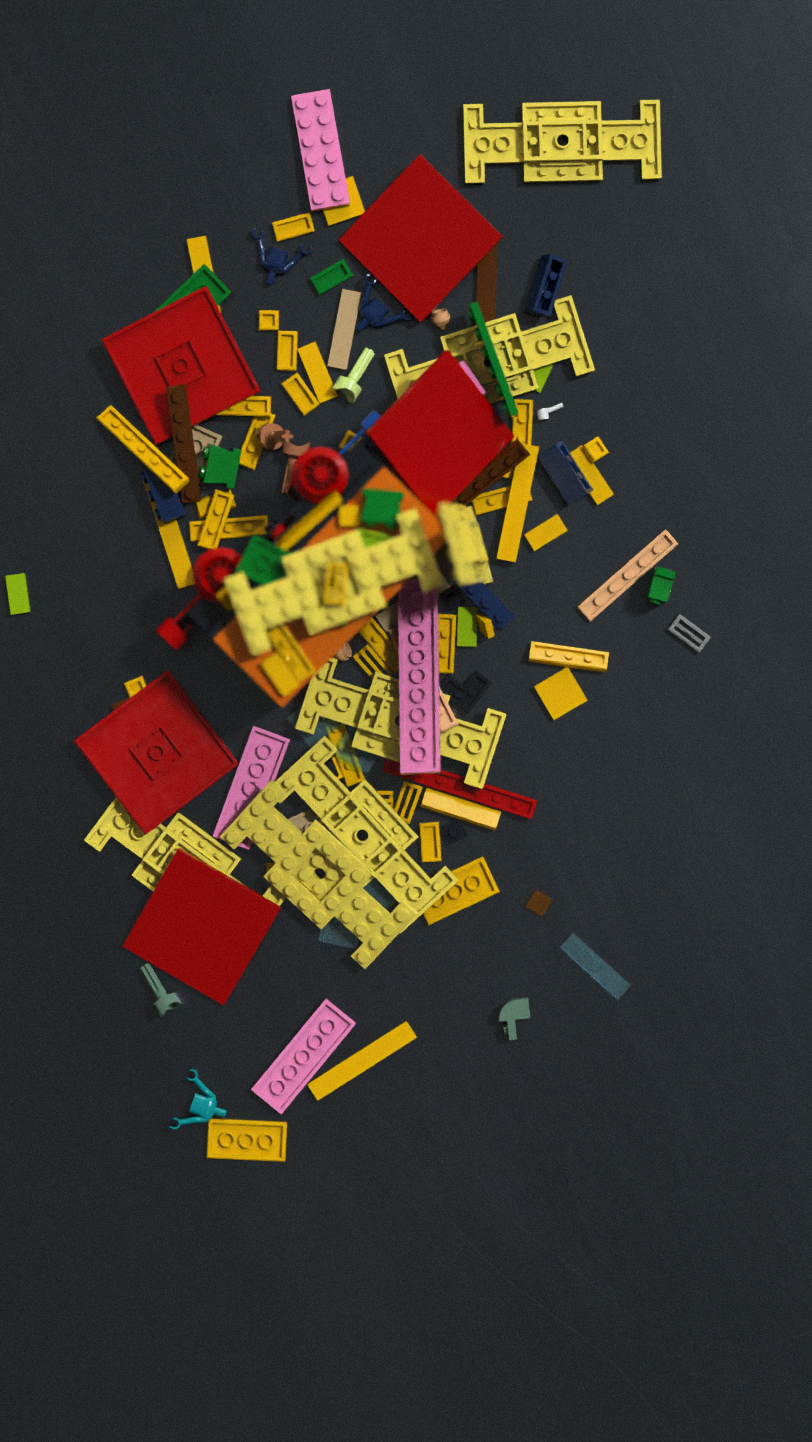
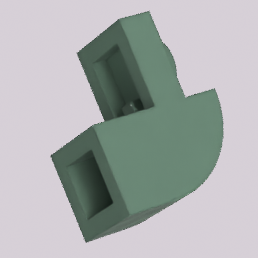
[499,997,530,1040]

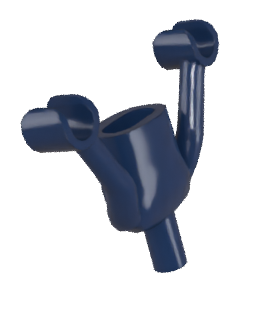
[252,228,313,285]
[356,273,413,332]

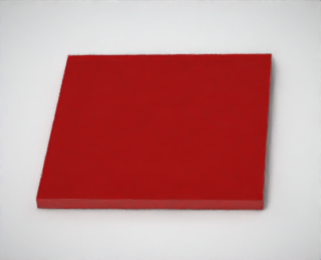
[339,154,503,323]
[101,286,261,445]
[365,350,515,518]
[74,670,239,835]
[122,848,281,1006]

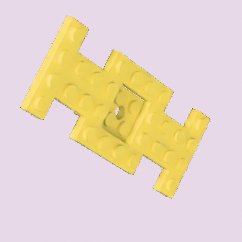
[463,100,662,184]
[384,295,595,404]
[437,502,493,584]
[224,508,444,655]
[295,658,507,789]
[275,736,459,933]
[220,780,417,969]
[84,797,286,906]

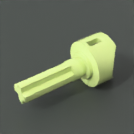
[331,347,375,403]

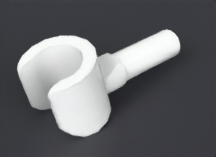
[537,403,564,421]

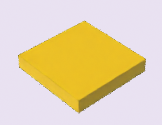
[323,176,365,227]
[534,667,588,720]

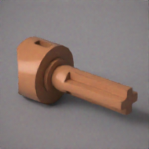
[255,423,293,450]
[281,442,310,494]

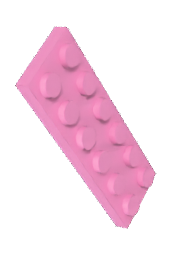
[291,89,350,212]
[213,726,290,850]
[251,998,356,1114]

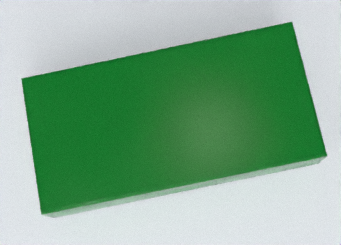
[310,259,353,296]

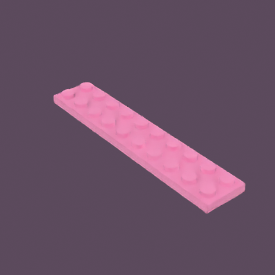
[398,579,441,775]

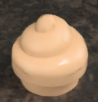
[431,309,450,330]
[333,643,352,661]

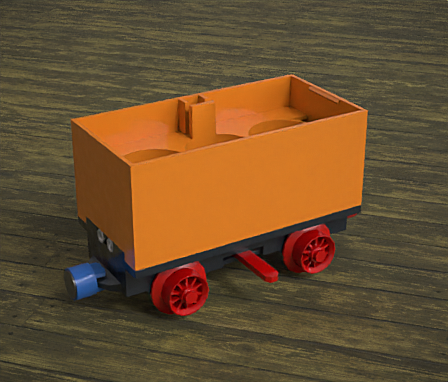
[156,410,446,707]

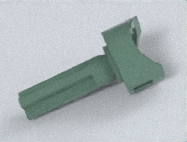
[139,963,183,1019]

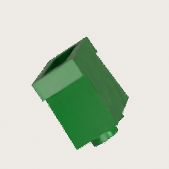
[198,443,241,488]
[360,488,404,528]
[646,567,676,606]

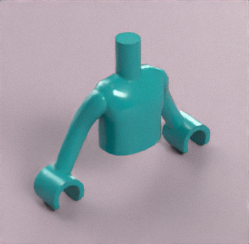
[169,1069,227,1130]

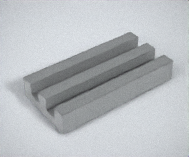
[668,614,711,653]

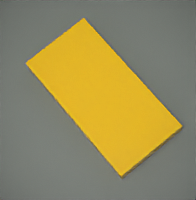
[423,856,500,925]
[207,1118,287,1162]

